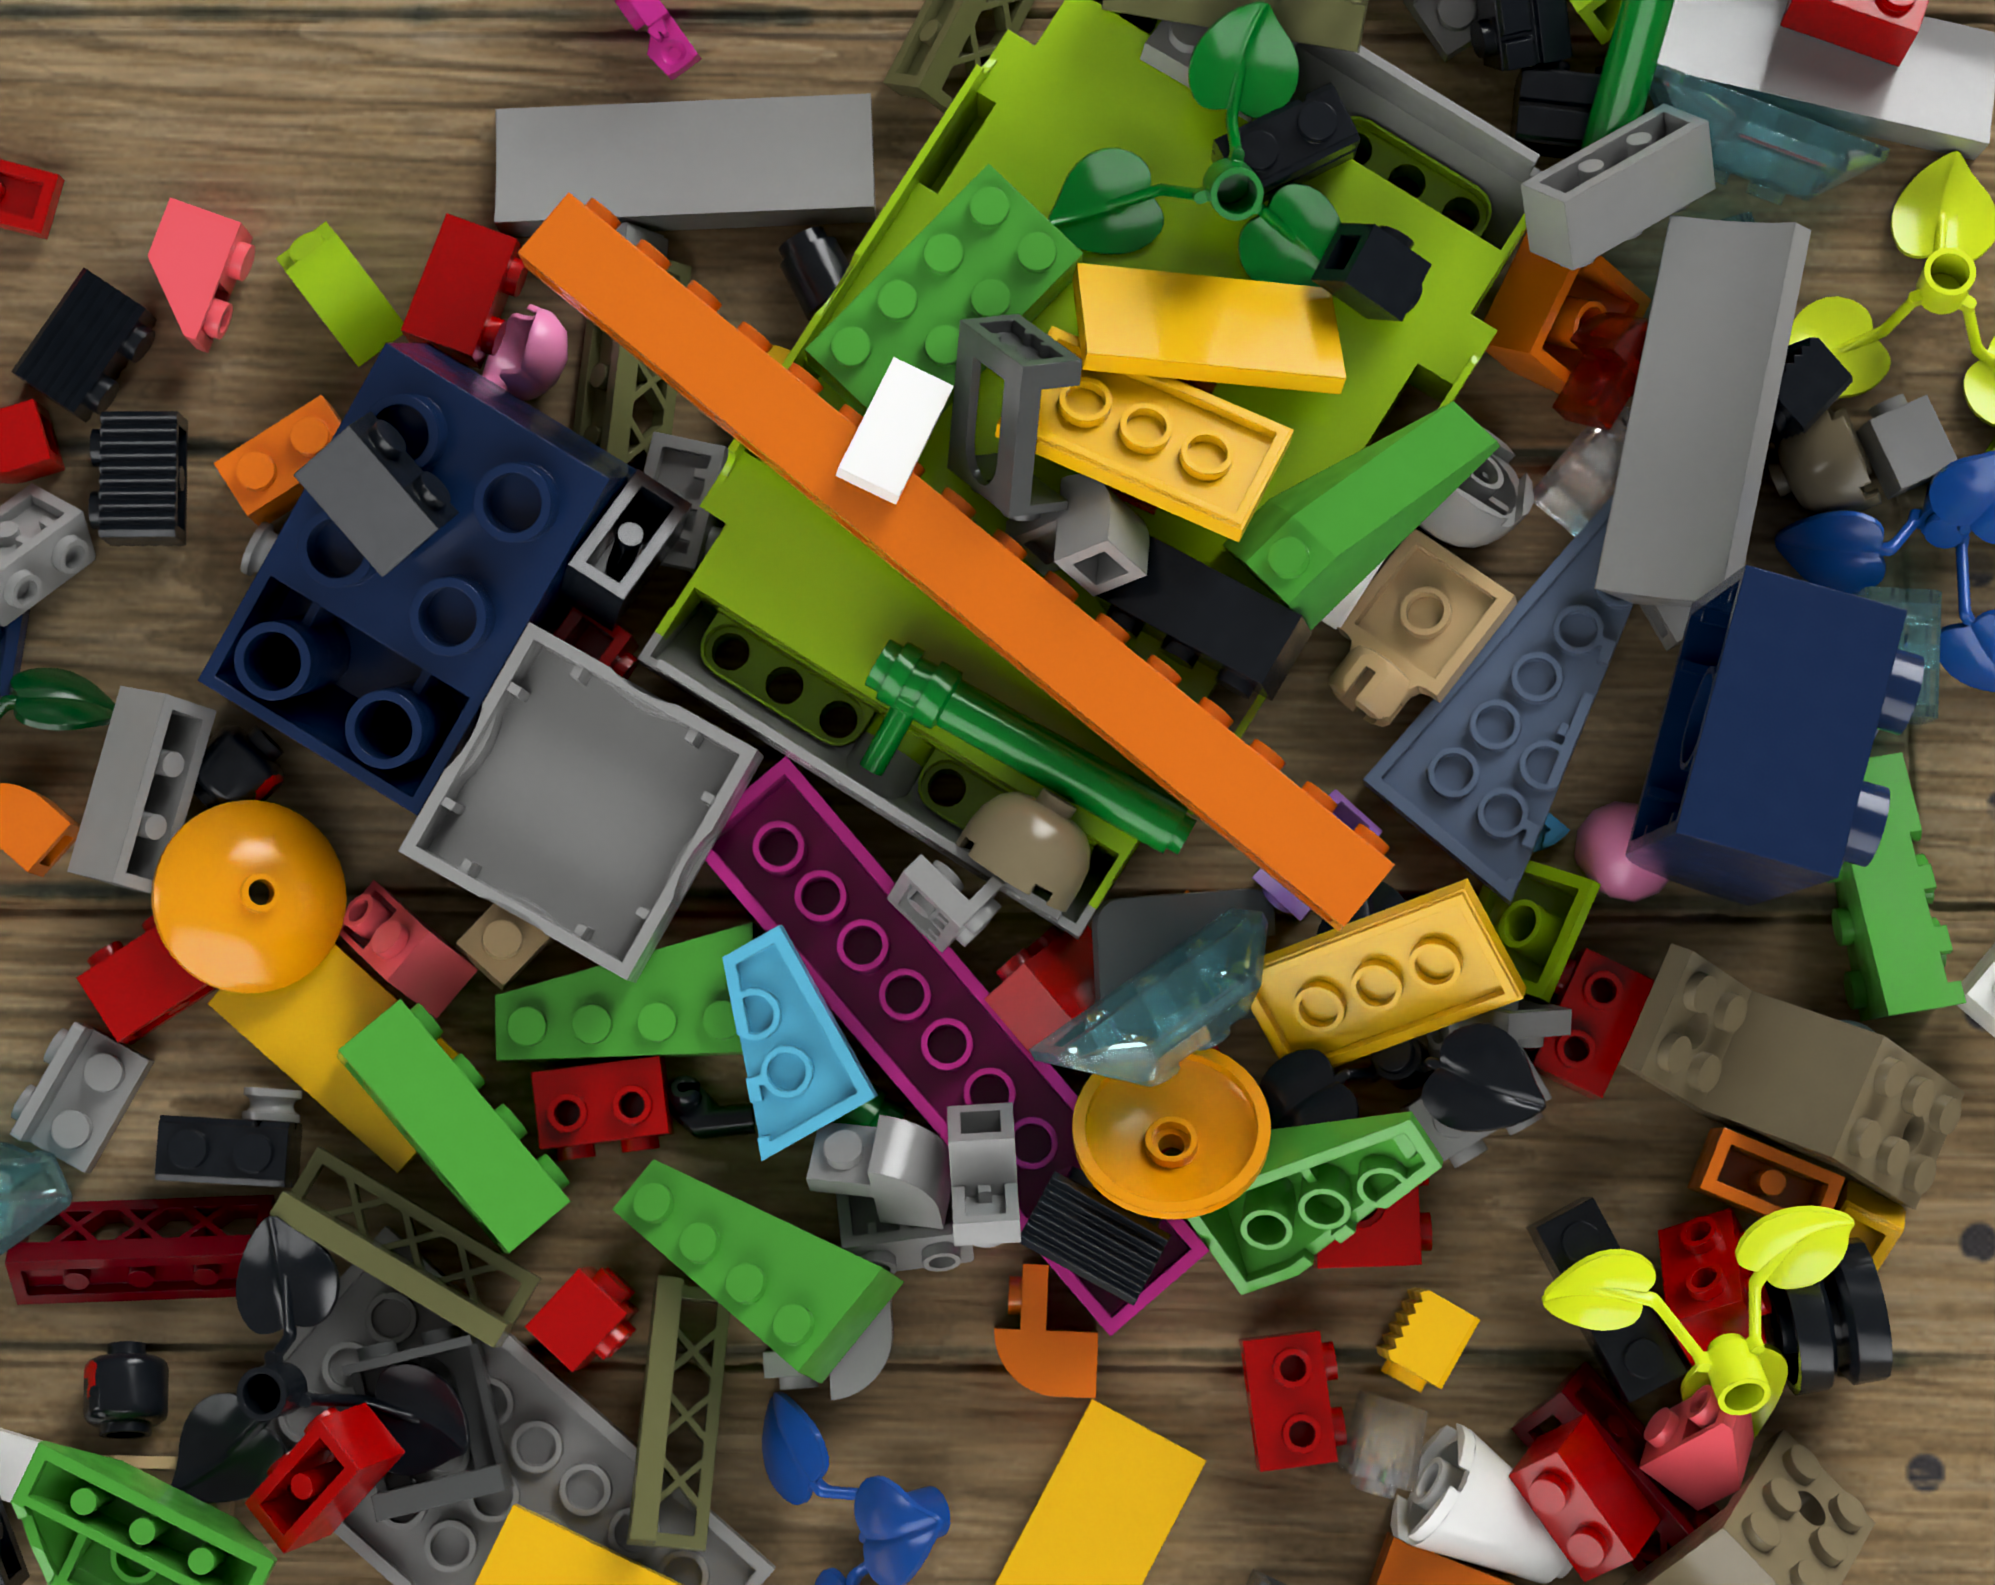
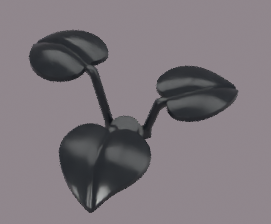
[1259,881,1546,1132]
[171,1216,470,1503]

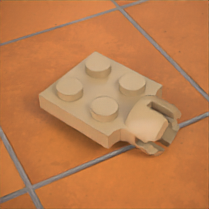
[1328,529,1518,727]

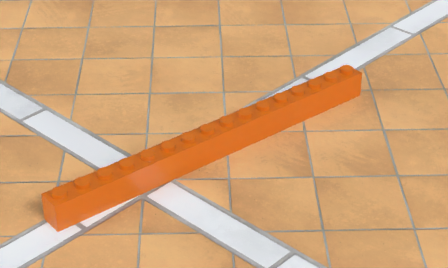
[518,192,1395,932]

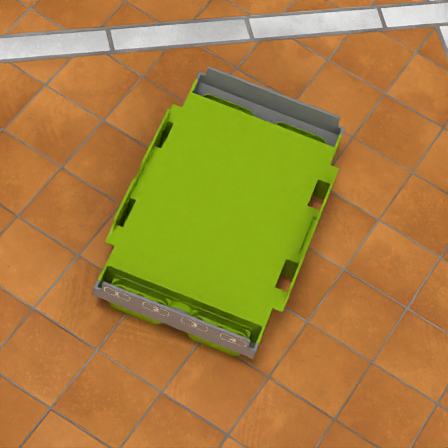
[637,0,1542,940]

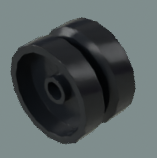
[1765,1237,1893,1396]

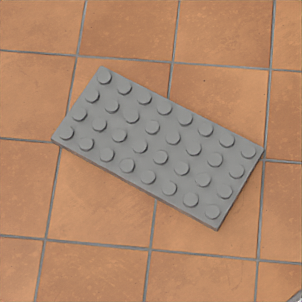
[264,1226,776,1585]

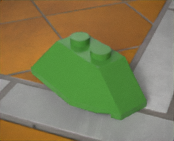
[11,1440,278,1585]

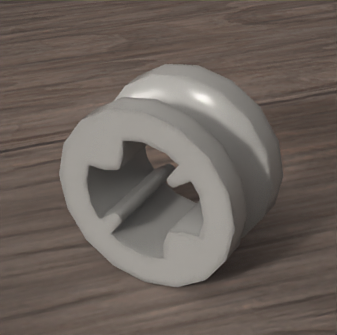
[240,521,278,576]
[242,1087,303,1123]

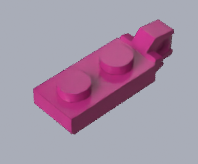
[614,0,702,81]

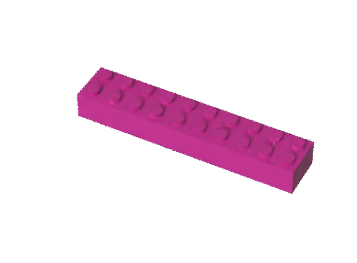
[705,756,1210,1336]

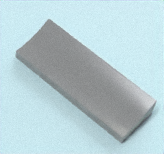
[1651,0,1995,160]
[494,93,876,237]
[1594,215,1811,607]

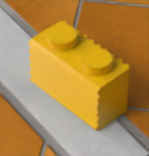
[1376,1287,1480,1393]

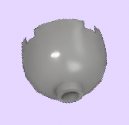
[1419,427,1535,548]

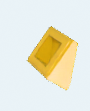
[1834,1180,1906,1271]

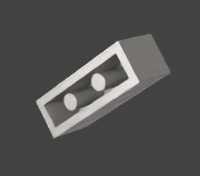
[1521,103,1716,271]
[67,686,216,894]

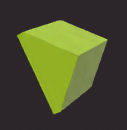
[1478,860,1601,1003]

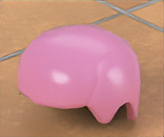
[482,304,568,401]
[1574,801,1669,902]

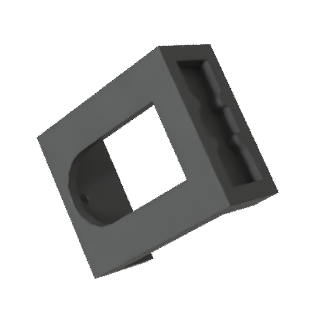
[947,314,1082,521]
[341,1325,514,1522]

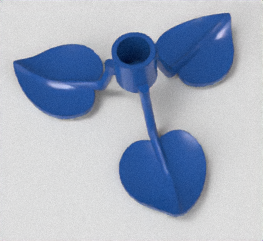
[1774,450,1995,692]
[762,1391,950,1585]

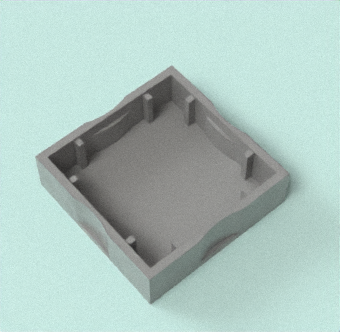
[398,622,764,983]

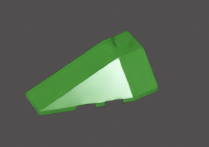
[1223,401,1500,631]
[1187,1111,1443,1295]

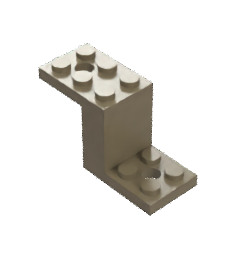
[1619,943,1965,1210]
[1623,1429,1875,1585]

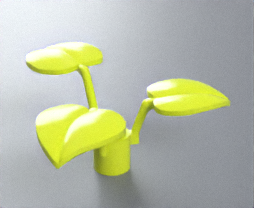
[1789,151,1995,427]
[1541,1205,1855,1439]

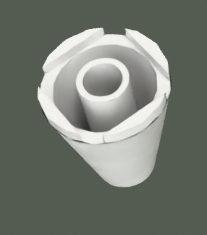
[1390,1423,1573,1584]

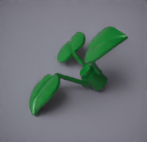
[1048,1,1341,287]

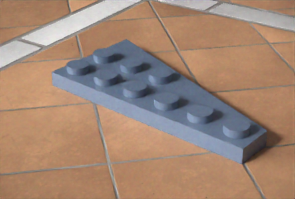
[1363,495,1634,906]

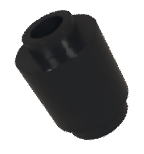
[779,226,849,321]

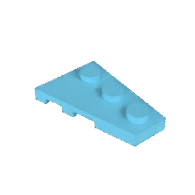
[722,924,878,1161]

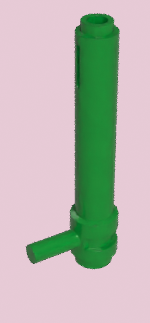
[1580,0,1675,150]
[860,639,1197,855]

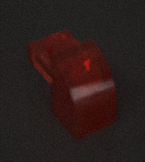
[1552,312,1649,431]

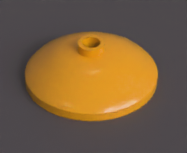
[151,800,347,994]
[1072,1041,1271,1219]

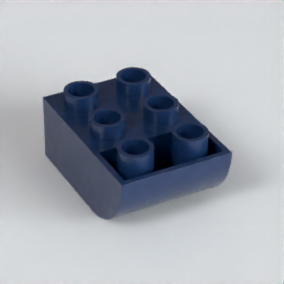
[198,343,637,816]
[1625,565,1925,906]

